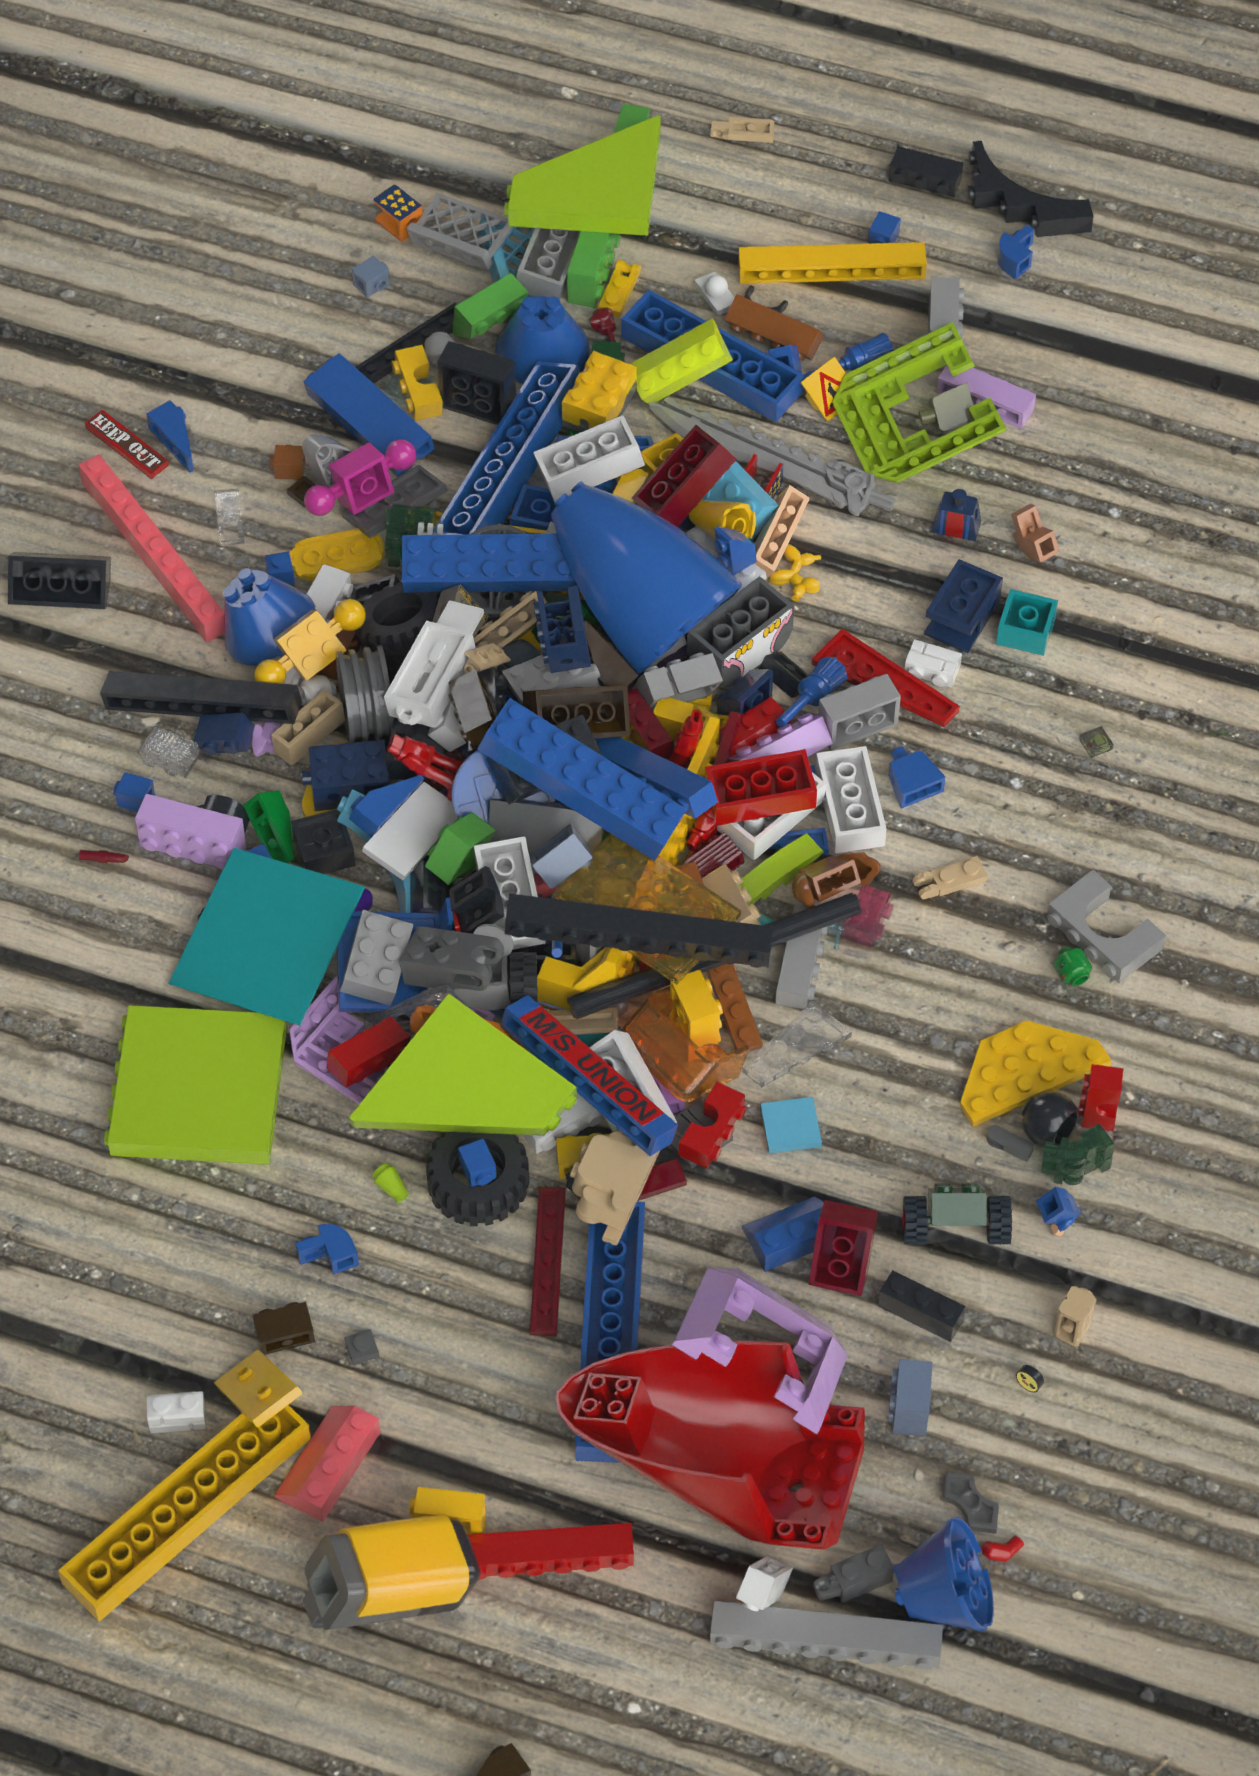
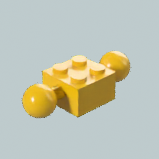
[254,599,366,684]

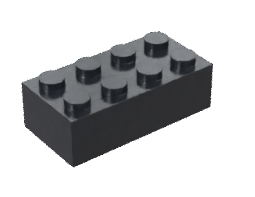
[486,714,603,805]

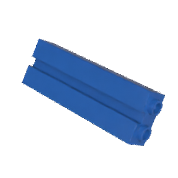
[303,353,435,477]

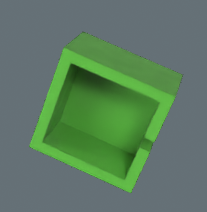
[425,812,496,885]

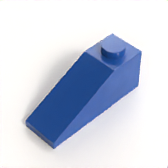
[147,400,194,473]
[349,775,424,838]

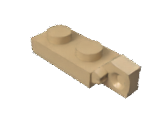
[711,117,774,143]

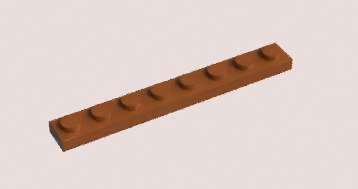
[670,861,763,1055]

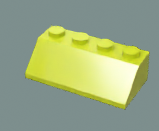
[630,318,733,404]

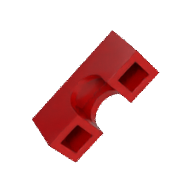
[1078,1064,1124,1131]
[679,1081,747,1169]

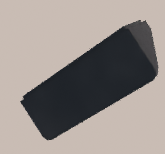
[759,651,808,698]

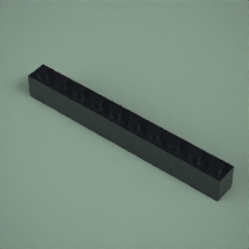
[505,893,774,968]

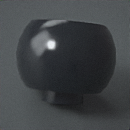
[1022,1090,1079,1149]

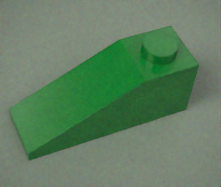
[243,790,294,864]

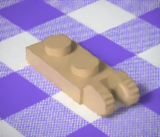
[912,856,988,900]

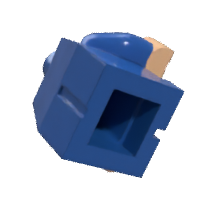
[1036,1186,1081,1236]

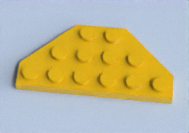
[960,1020,1112,1127]

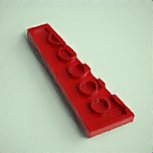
[812,628,960,727]

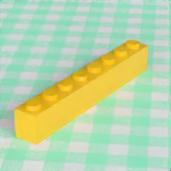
[738,242,927,284]

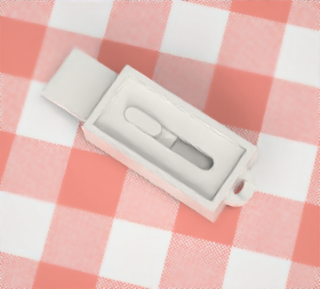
[384,600,484,728]

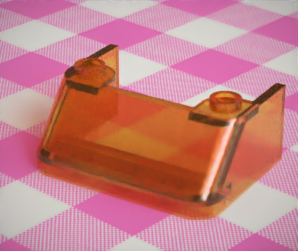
[621,986,750,1101]

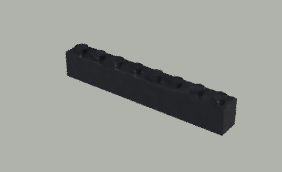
[100,671,302,724]

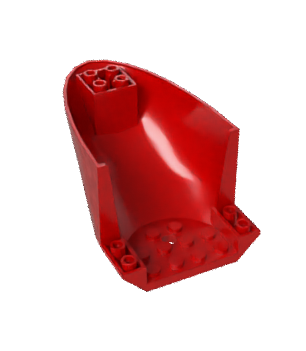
[555,1341,865,1550]

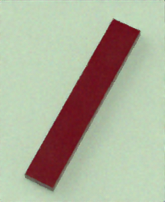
[530,1186,566,1336]

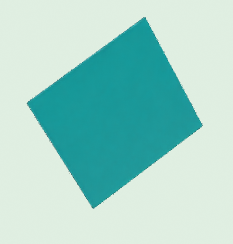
[168,848,365,1026]

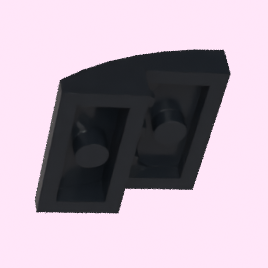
[449,866,505,934]

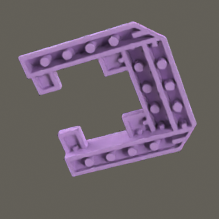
[290,976,496,1104]
[672,1268,848,1434]

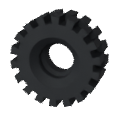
[510,952,538,1004]

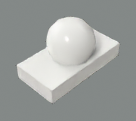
[695,271,734,316]

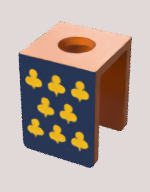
[373,184,423,242]

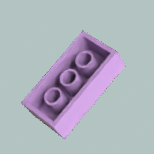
[135,794,246,870]

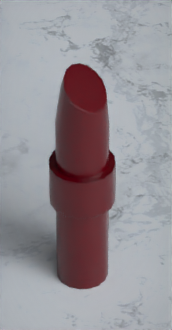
[79,850,129,863]

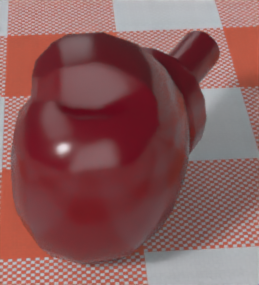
[589,307,616,342]

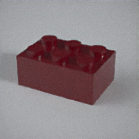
[808,1200,878,1296]

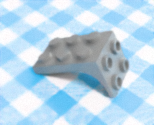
[502,655,601,706]

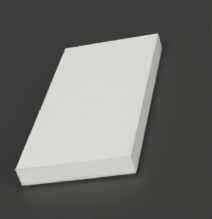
[362,782,457,881]

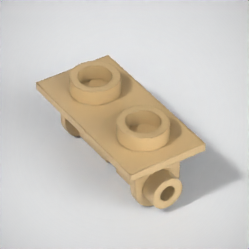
[464,643,511,673]

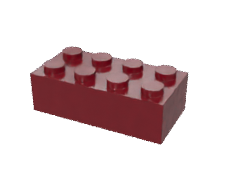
[632,425,737,527]

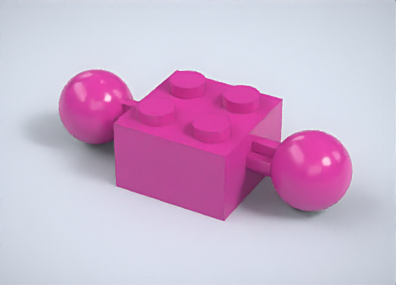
[304,439,416,516]

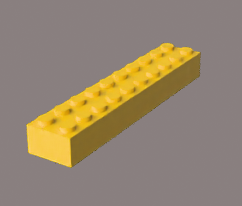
[58,1405,311,1622]

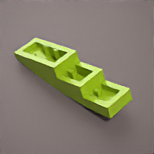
[740,833,824,904]

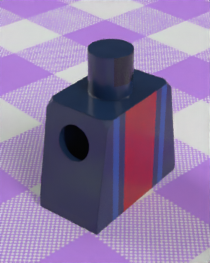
[931,489,981,541]

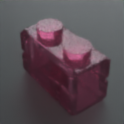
[843,885,894,947]

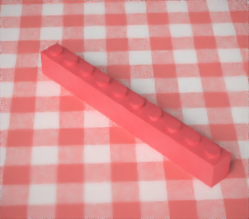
[79,454,225,642]

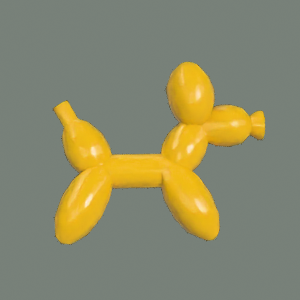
[770,544,821,602]

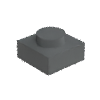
[344,1329,379,1365]

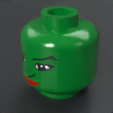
[1053,946,1092,987]

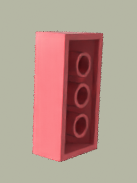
[275,1406,380,1522]

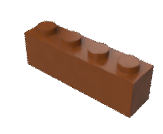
[724,294,824,361]

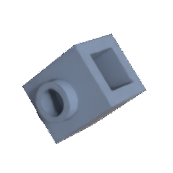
[352,255,389,298]

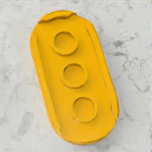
[289,528,385,581]

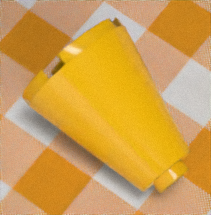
[689,500,756,540]

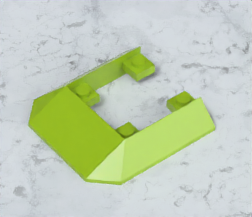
[833,322,1007,483]

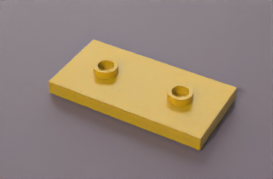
[214,1349,302,1427]

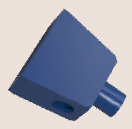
[888,747,946,809]

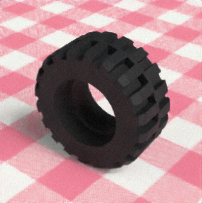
[355,582,441,670]
[426,1132,529,1227]

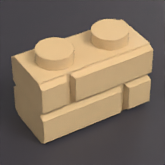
[1054,1286,1096,1347]

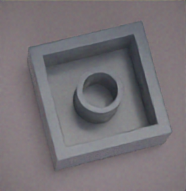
[530,824,593,890]
[888,1359,933,1437]

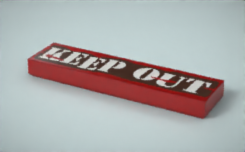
[85,410,169,479]

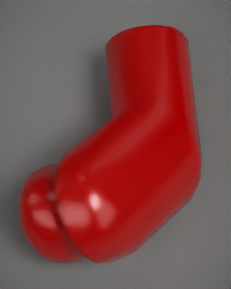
[981,1535,1024,1562]

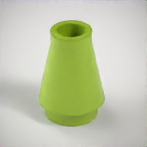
[372,1163,410,1203]

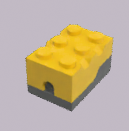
[562,351,637,432]

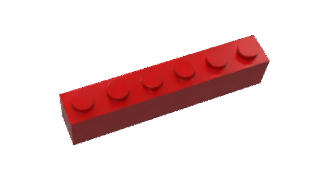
[468,1523,634,1580]

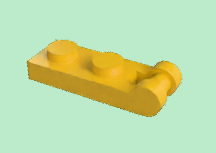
[598,259,641,318]

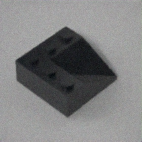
[437,341,516,425]

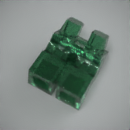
[385,504,437,568]
[1041,1124,1115,1185]

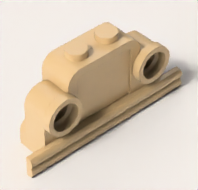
[570,1131,660,1245]

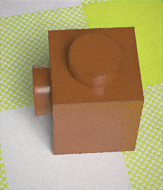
[269,445,306,480]

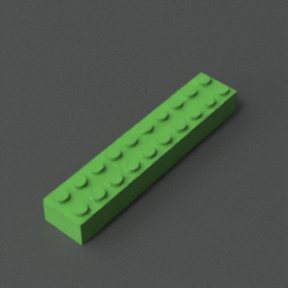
[567,104,650,308]

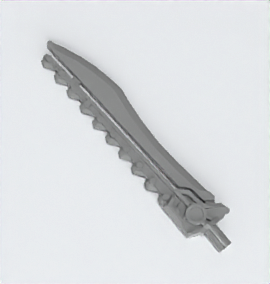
[649,397,896,516]

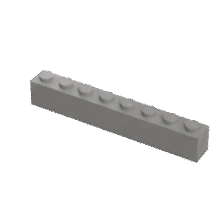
[710,1601,943,1670]

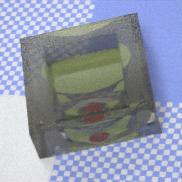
[1079,726,1114,758]

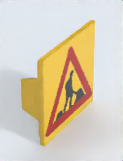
[800,356,846,422]

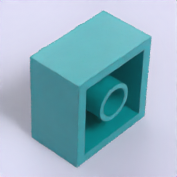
[996,589,1058,656]

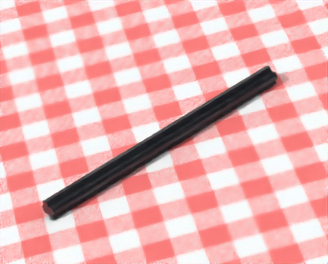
[567,893,862,1020]

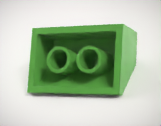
[453,273,528,339]

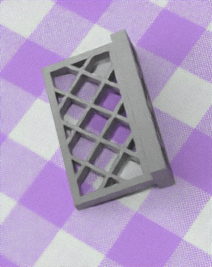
[407,193,514,271]

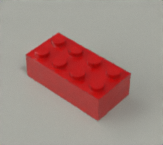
[705,749,817,826]

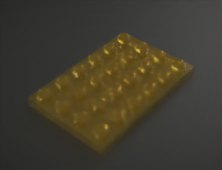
[552,834,741,985]

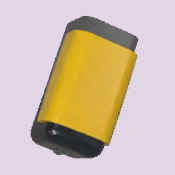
[303,1514,481,1630]

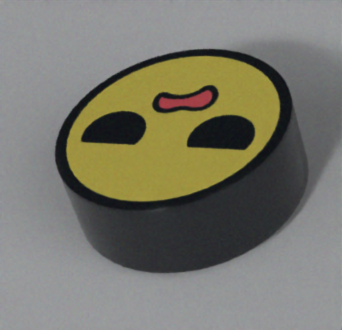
[1016,1365,1044,1393]

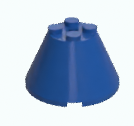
[495,296,589,384]
[223,568,316,666]
[894,1517,994,1631]

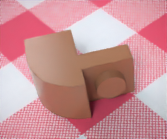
[1011,503,1060,563]

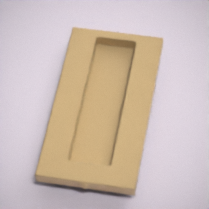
[547,1007,618,1035]

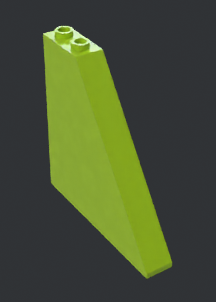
[504,116,661,236]
[349,994,578,1136]

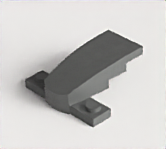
[489,799,605,880]

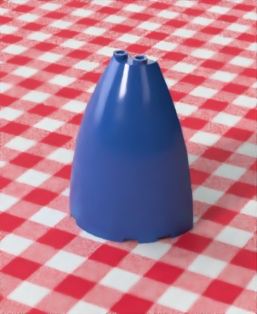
[551,481,742,674]

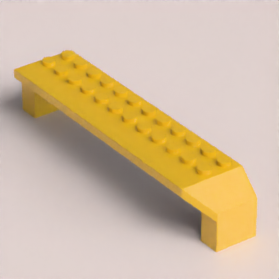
[537,697,720,1010]

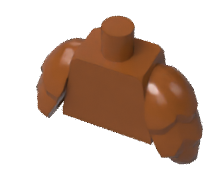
[792,851,881,908]

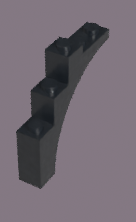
[967,140,1094,238]

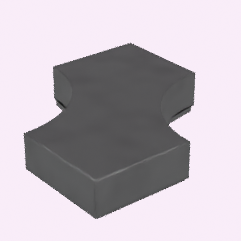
[943,1472,999,1534]

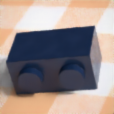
[193,713,255,755]

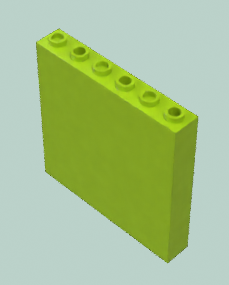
[104,1005,287,1165]

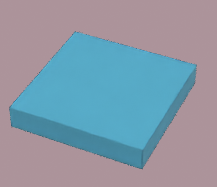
[760,1097,822,1154]

